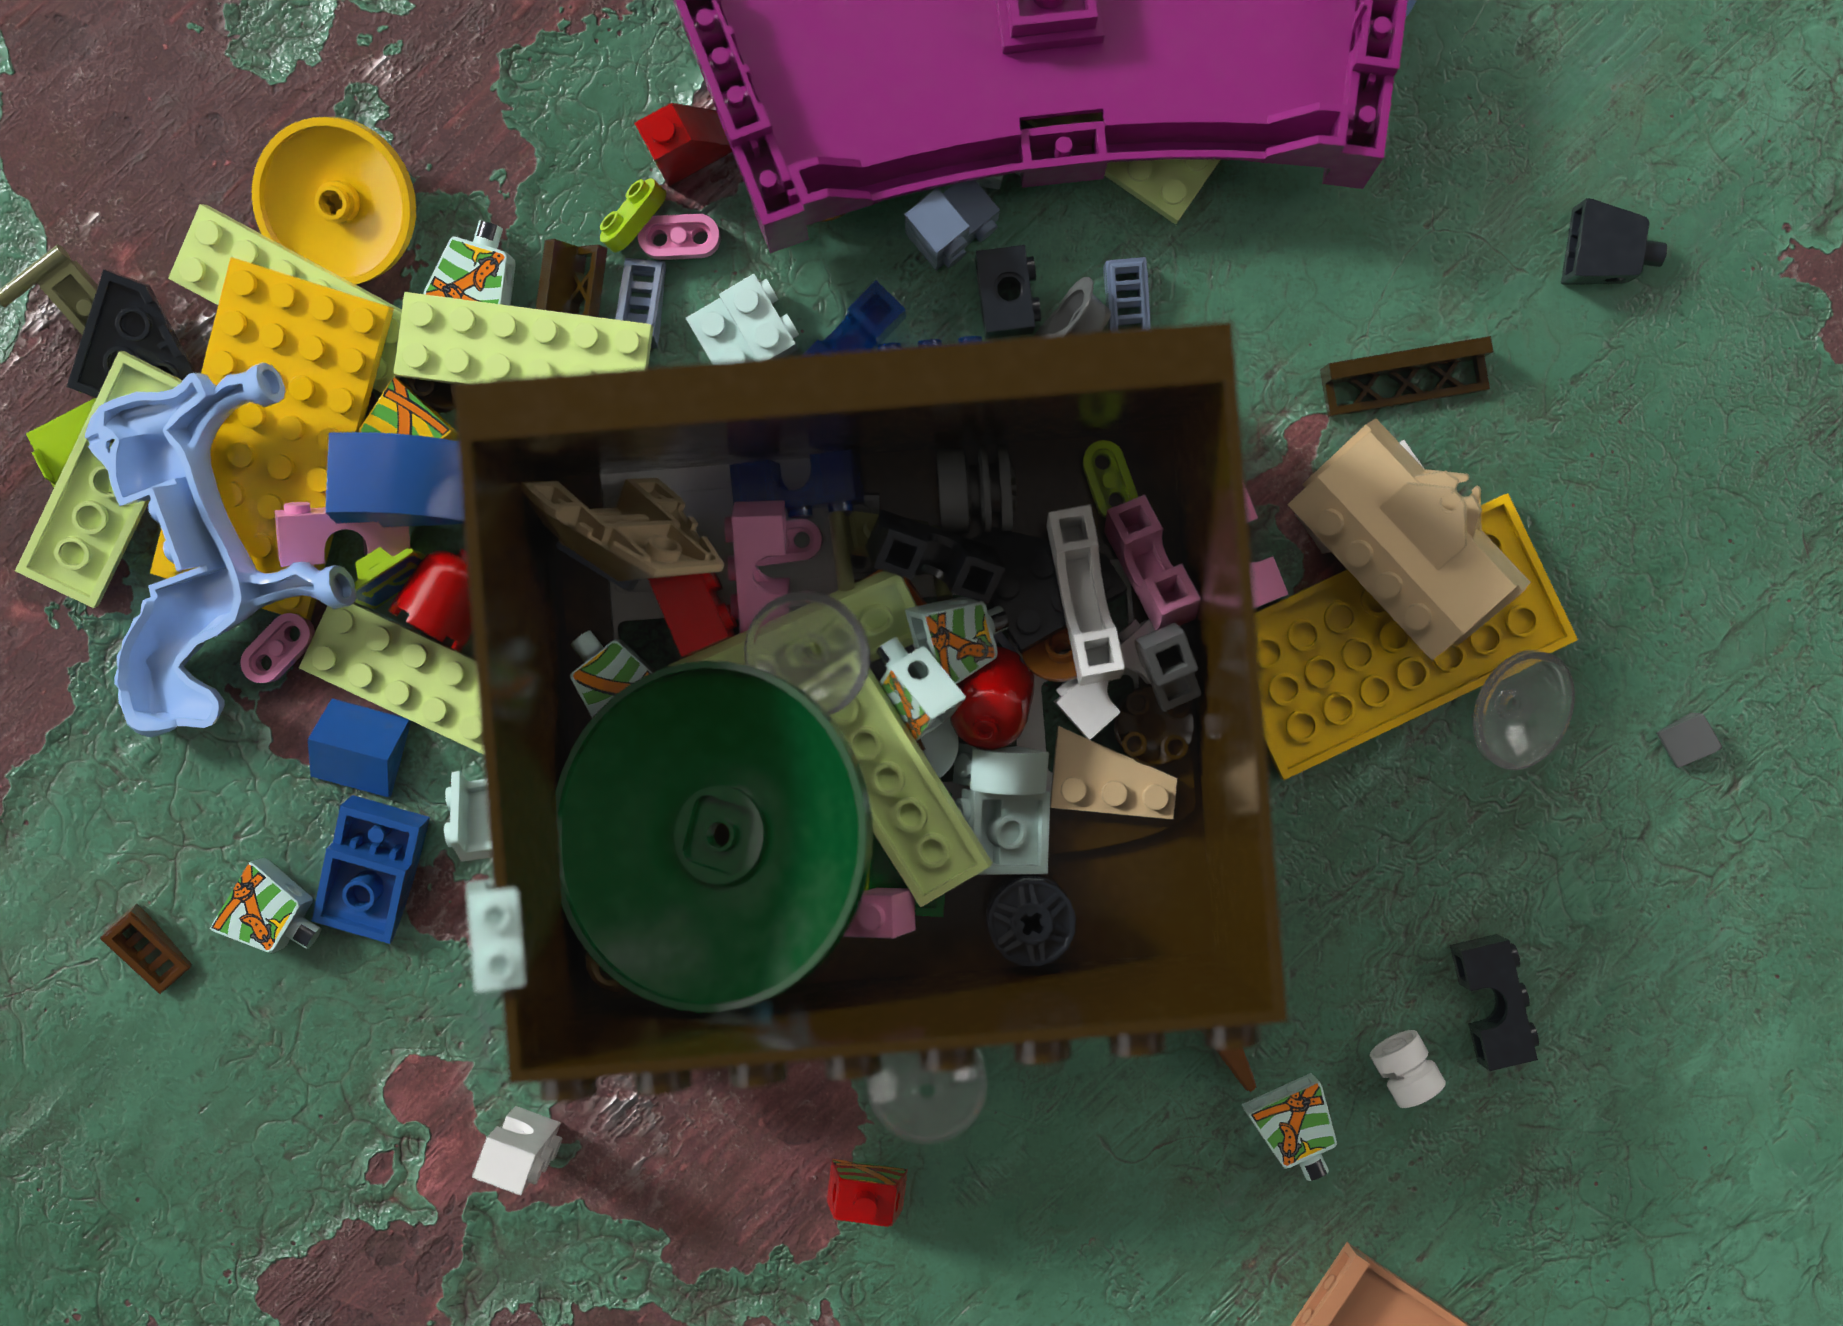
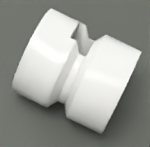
[1370,1030,1446,1108]

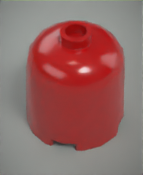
[387,549,473,653]
[950,647,1035,750]

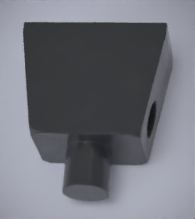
[1561,198,1667,285]

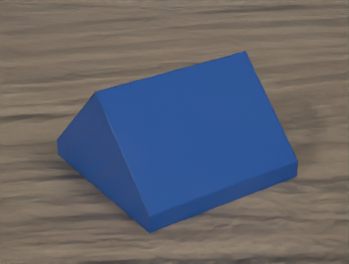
[308,698,411,797]

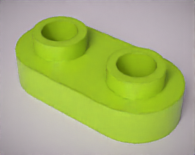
[600,178,666,253]
[1082,440,1138,518]

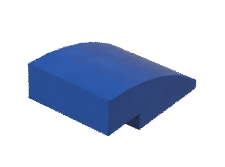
[325,432,465,527]
[312,795,430,944]

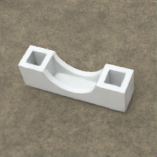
[1047,505,1125,686]

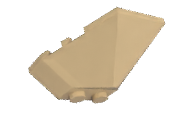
[521,478,724,581]

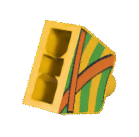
[359,377,458,441]

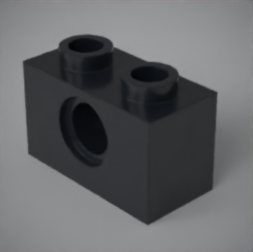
[975,245,1041,340]

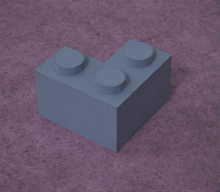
[905,180,1000,271]

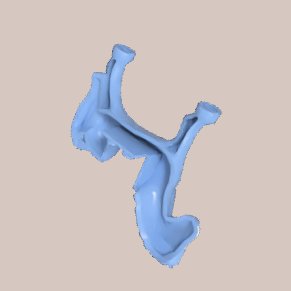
[85,362,356,737]

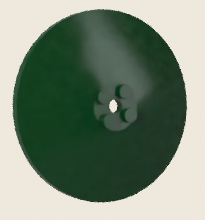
[555,661,873,1012]

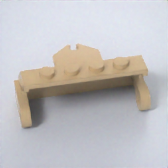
[1287,419,1530,660]

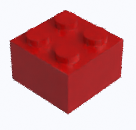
[648,572,739,657]

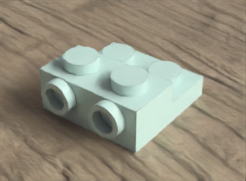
[686,274,799,363]
[955,789,1050,875]

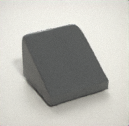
[1656,713,1723,768]

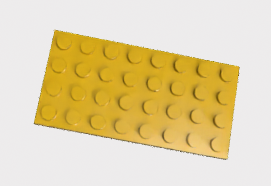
[150,257,394,620]
[1255,493,1578,780]

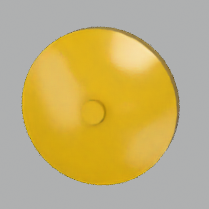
[252,117,416,285]

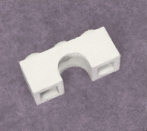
[1054,619,1155,740]
[472,1106,562,1195]

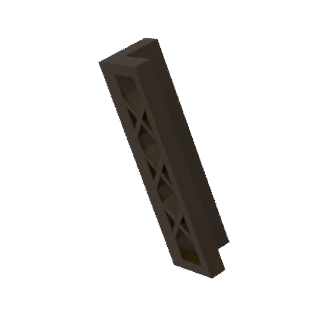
[536,239,608,317]
[1320,336,1493,417]

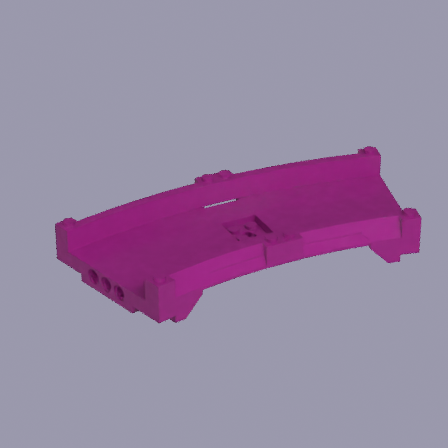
[673,0,1408,253]

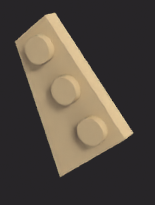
[1050,726,1177,819]

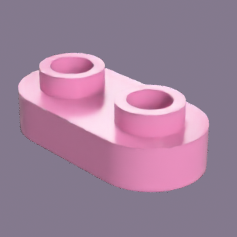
[638,214,721,260]
[756,519,823,566]
[240,613,315,683]

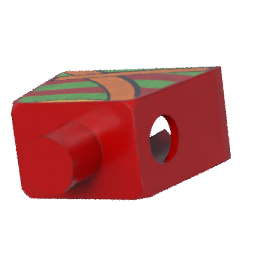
[827,1159,908,1227]

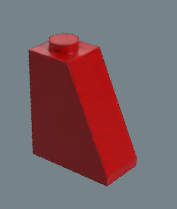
[634,103,732,187]

